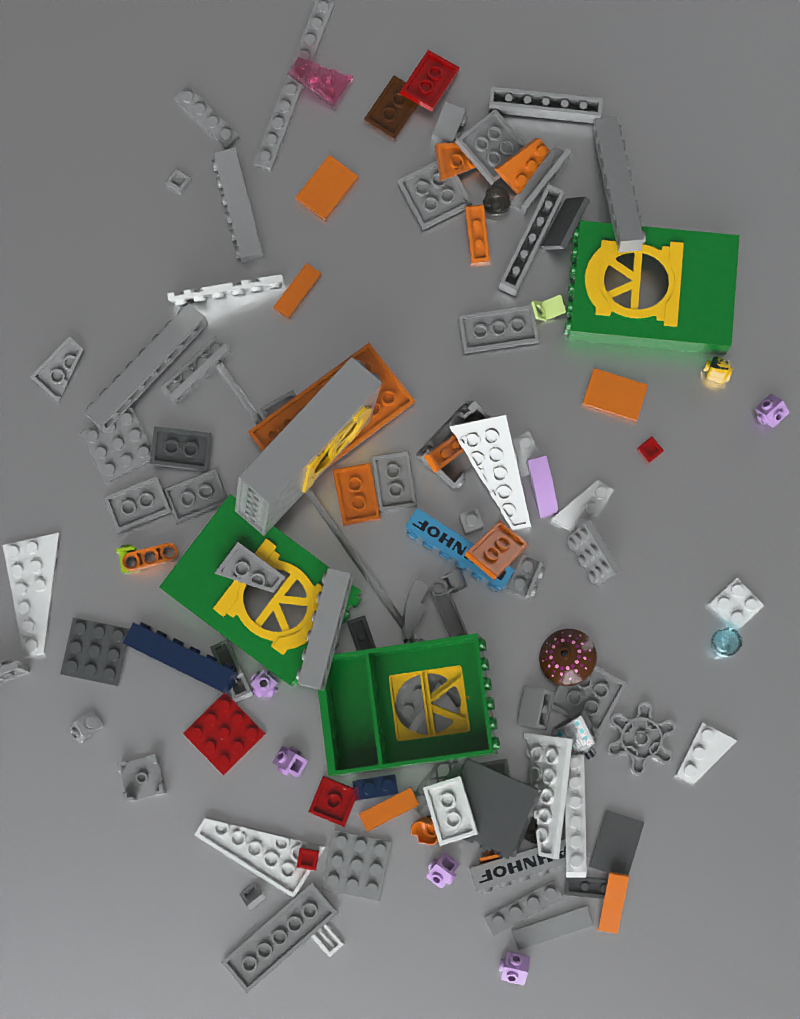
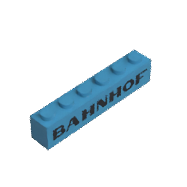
[405,508,515,592]

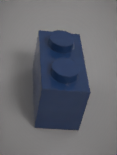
[352,774,398,801]

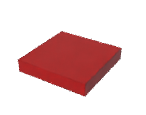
[308,776,355,827]

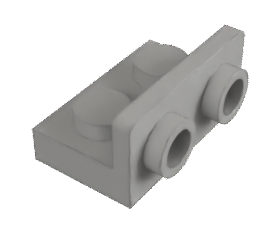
[507,555,546,599]

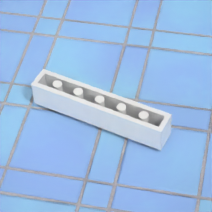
[565,755,587,878]

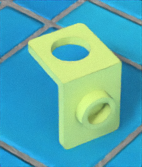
[531,295,567,321]

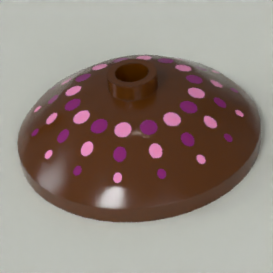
[539,629,597,686]

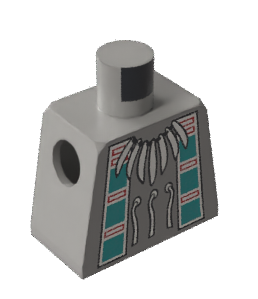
[551,709,597,760]

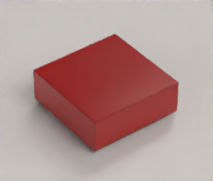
[637,436,664,463]
[296,848,319,871]

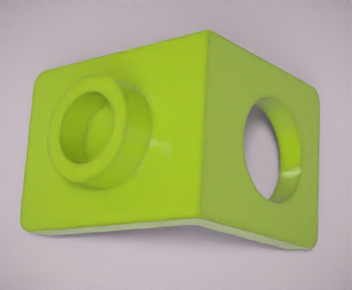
[116,544,140,573]

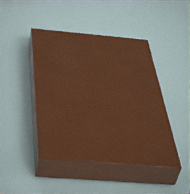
[364,75,419,141]

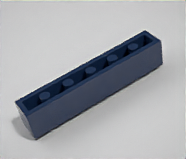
[123,622,238,695]

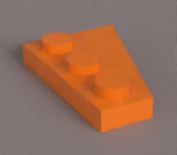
[494,138,550,194]
[435,143,476,181]

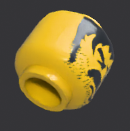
[703,356,733,384]

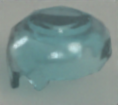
[710,627,742,658]

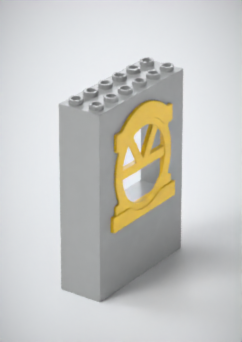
[235,357,382,536]

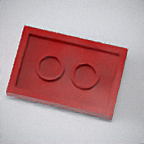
[400,50,460,112]

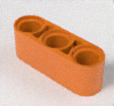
[122,543,178,572]

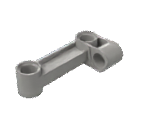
[429,568,468,637]

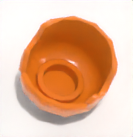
[411,816,438,845]

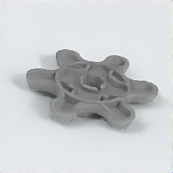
[607,702,676,775]

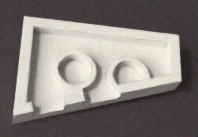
[551,480,614,532]
[676,723,737,784]

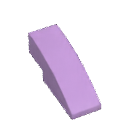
[526,456,559,518]

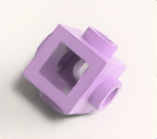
[755,394,790,428]
[250,670,279,698]
[272,745,308,778]
[426,852,460,889]
[499,952,530,985]

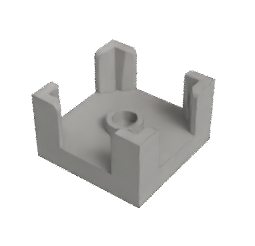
[117,754,166,802]

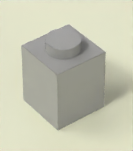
[459,508,484,536]

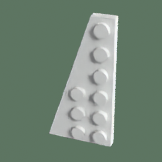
[167,274,284,306]
[450,414,532,530]
[2,533,60,658]
[524,733,573,859]
[194,818,325,898]

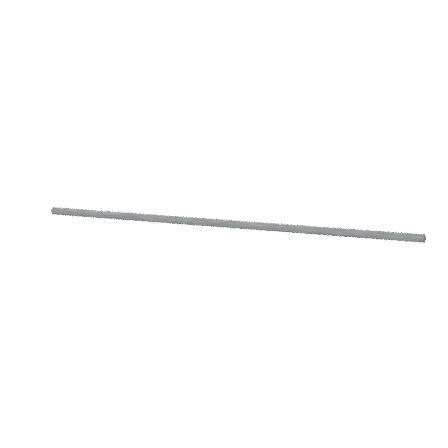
[216,363,461,707]

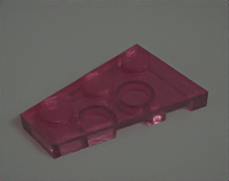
[287,57,353,107]

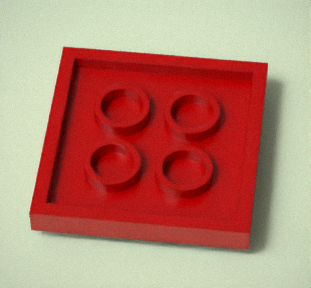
[183,693,266,775]

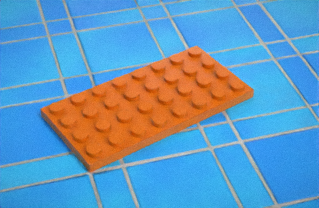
[248,343,415,468]

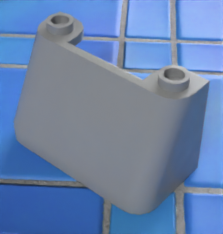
[416,401,490,488]

